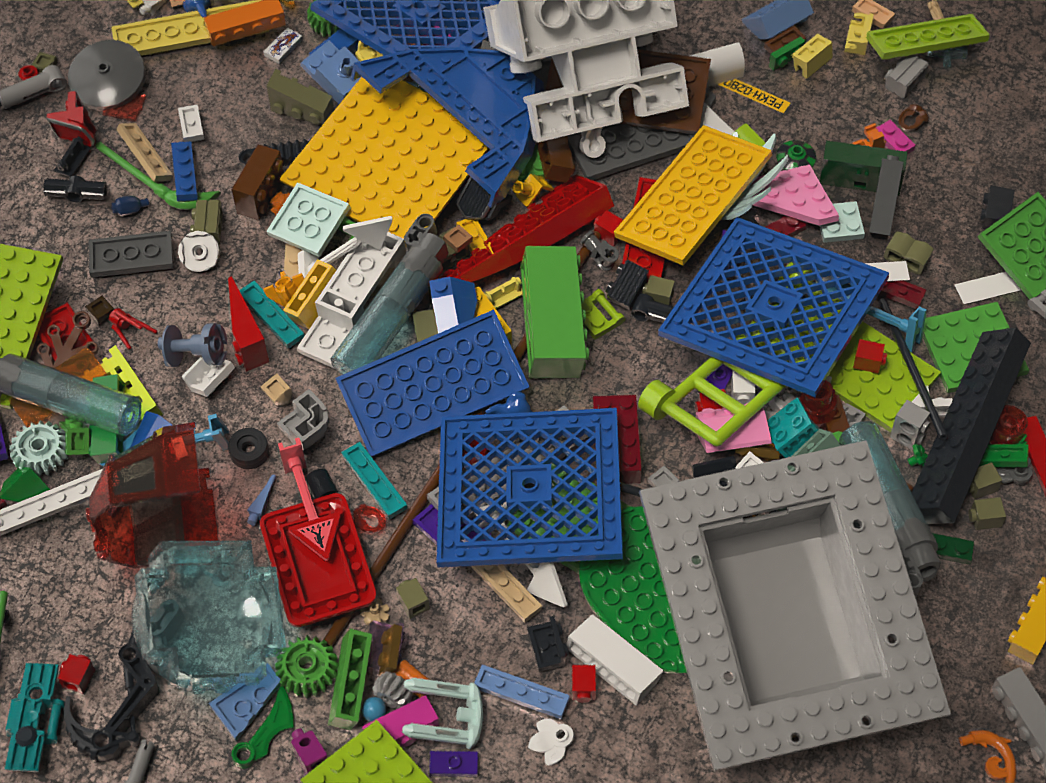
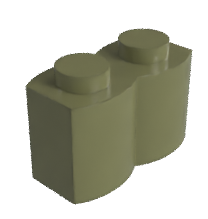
[883,231,934,275]

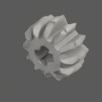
[372,671,414,709]

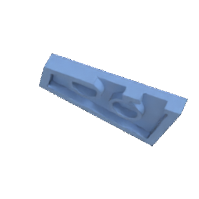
[209,664,281,741]

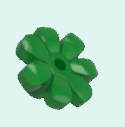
[908,443,928,467]

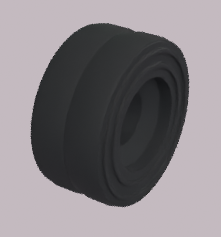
[228,428,269,469]

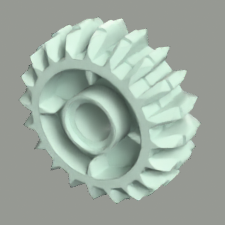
[9,420,68,477]

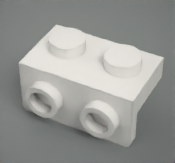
[182,356,235,397]

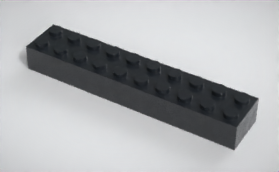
[910,327,1031,524]

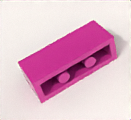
[362,695,440,747]

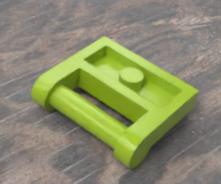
[581,289,626,340]

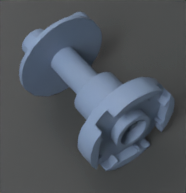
[158,323,227,367]

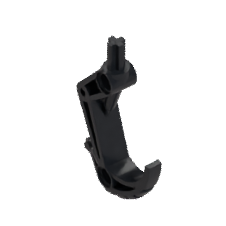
[64,624,159,762]

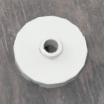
[178,231,220,272]

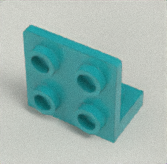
[767,398,820,458]

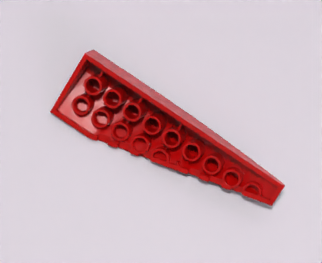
[437,174,614,282]

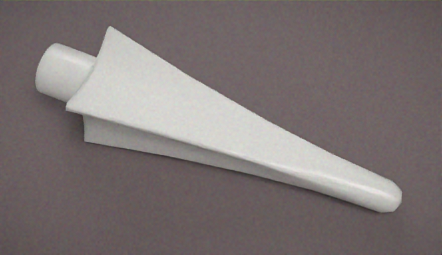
[139,0,168,16]

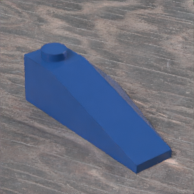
[429,277,478,333]

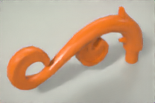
[959,730,1016,783]

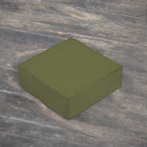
[31,52,58,73]

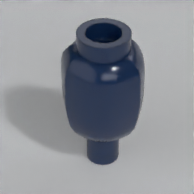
[111,196,149,217]

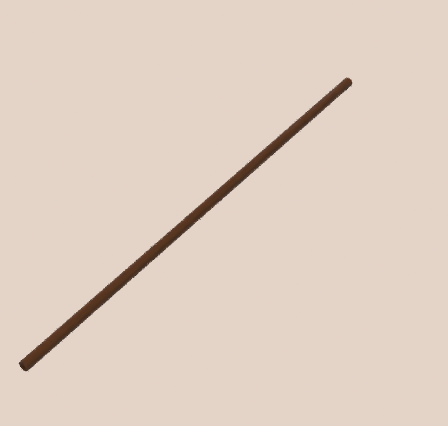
[323,231,601,646]

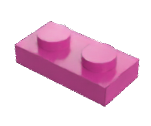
[876,120,916,154]

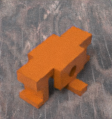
[852,123,886,149]

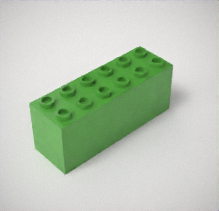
[521,246,589,378]

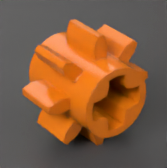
[270,192,290,215]

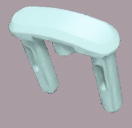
[402,678,483,749]

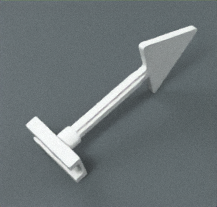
[298,216,393,278]
[472,502,568,607]

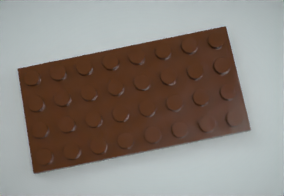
[545,49,711,134]

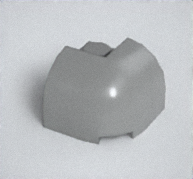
[277,389,329,452]

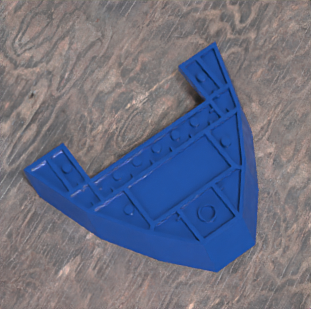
[351,47,544,208]

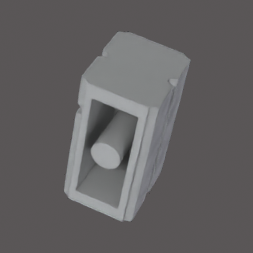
[885,54,929,98]

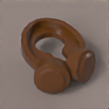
[898,104,930,132]

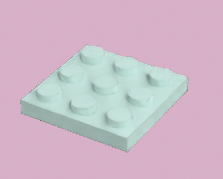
[266,182,351,257]

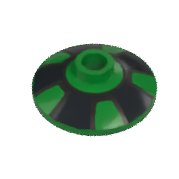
[776,140,816,170]

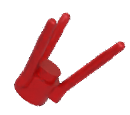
[109,308,157,350]

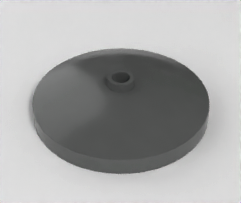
[68,40,146,111]

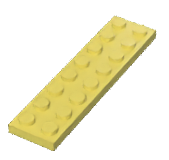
[112,0,269,56]

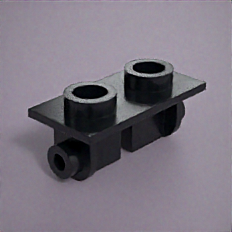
[53,137,91,177]

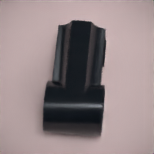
[631,293,674,323]

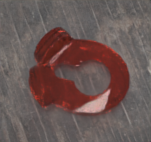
[351,504,386,534]

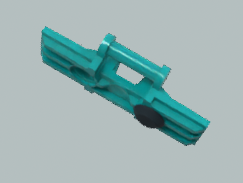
[4,663,65,772]

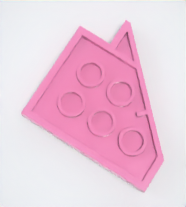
[751,165,839,226]

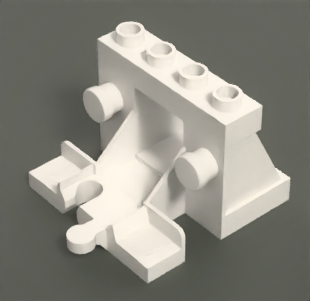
[483,0,689,158]

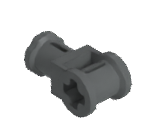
[580,230,619,271]

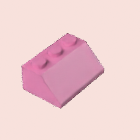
[696,403,772,453]

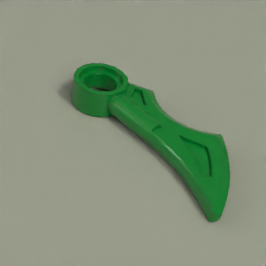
[231,686,293,769]

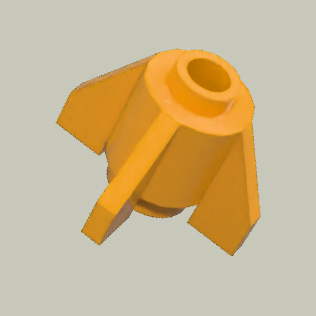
[263,271,305,307]

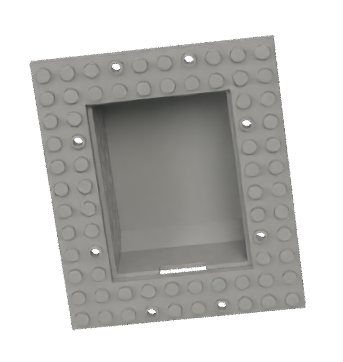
[639,440,951,771]

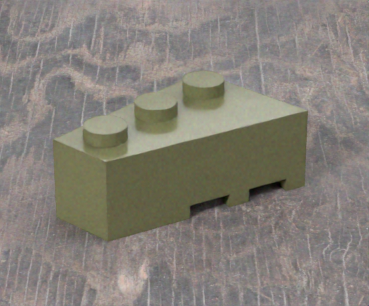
[266,69,334,125]

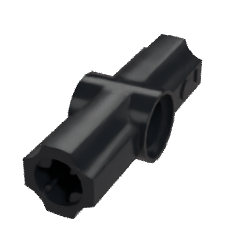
[43,176,108,203]

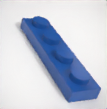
[171,142,197,201]

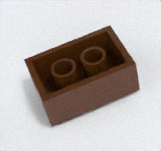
[231,144,284,221]

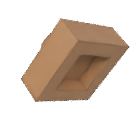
[443,224,473,253]

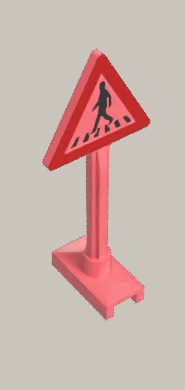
[278,437,341,561]

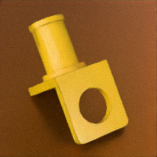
[512,173,554,207]

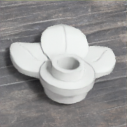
[528,719,574,766]

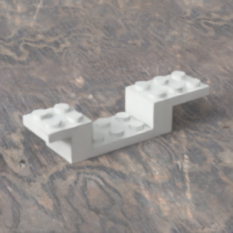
[297,232,408,369]

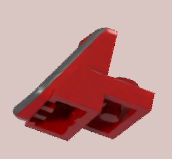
[47,91,96,146]

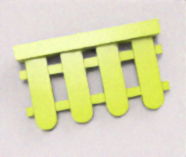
[79,345,163,435]

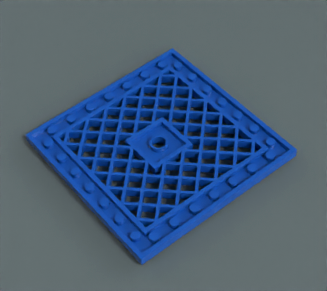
[310,0,500,55]
[658,217,889,397]
[437,408,623,567]

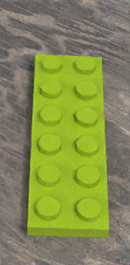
[866,14,990,60]

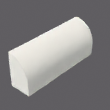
[690,42,745,87]
[567,614,663,706]

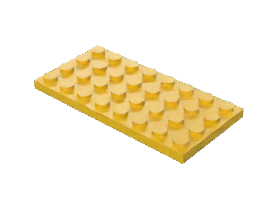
[614,125,772,265]

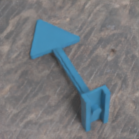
[812,282,927,353]
[100,414,229,478]

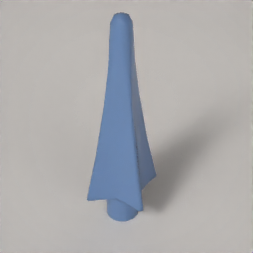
[247,474,276,526]

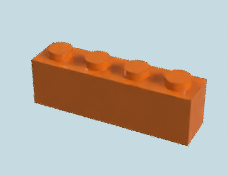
[204,0,286,46]

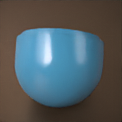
[362,697,386,722]

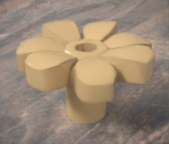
[361,599,390,627]

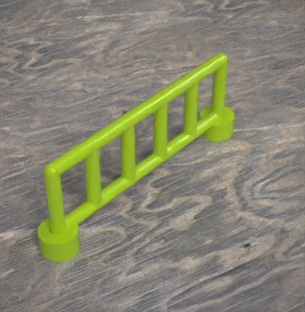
[638,262,842,446]

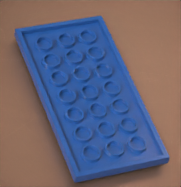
[335,310,530,457]

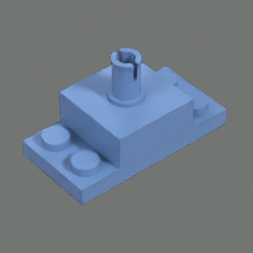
[300,40,362,104]

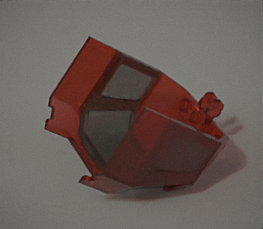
[86,422,220,569]

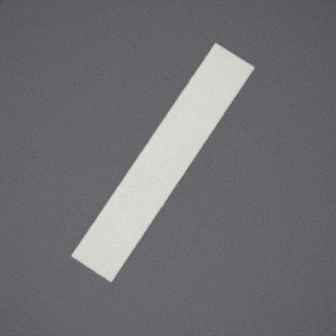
[955,272,1021,304]

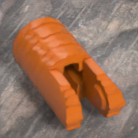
[393,660,430,698]

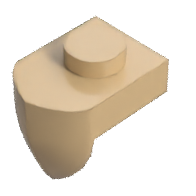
[261,373,292,406]

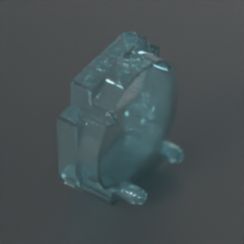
[131,541,286,694]

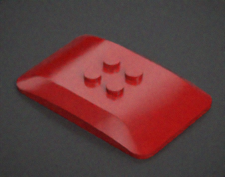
[260,493,377,627]

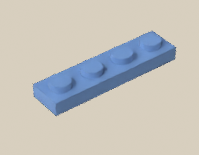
[474,665,570,719]

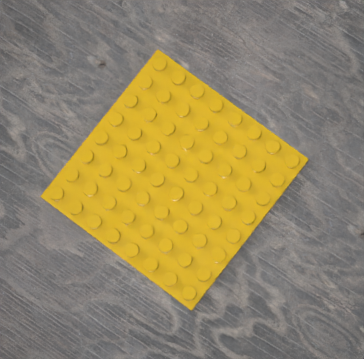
[279,77,489,247]

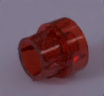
[800,380,837,424]
[990,405,1028,444]

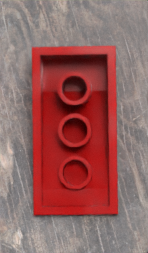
[228,276,269,372]

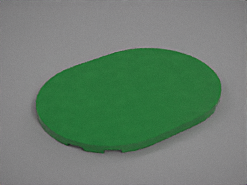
[579,506,687,674]

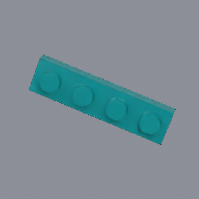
[239,280,304,349]
[341,442,408,520]

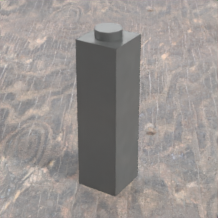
[869,155,903,235]

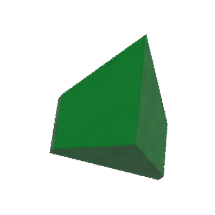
[0,467,50,502]

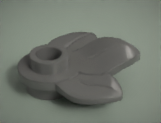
[997,456,1033,485]

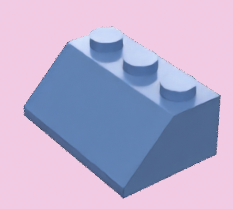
[741,0,814,40]

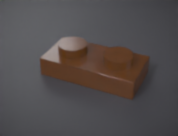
[764,26,807,54]

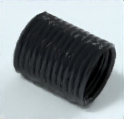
[305,468,338,499]

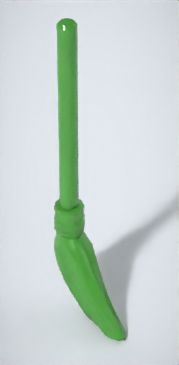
[96,142,221,210]

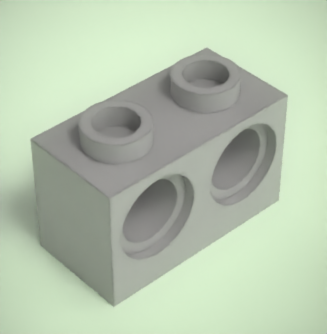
[890,400,930,450]

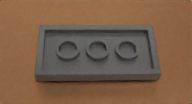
[89,231,173,278]

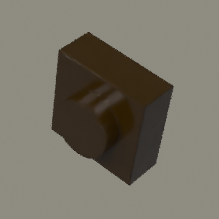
[85,295,115,324]

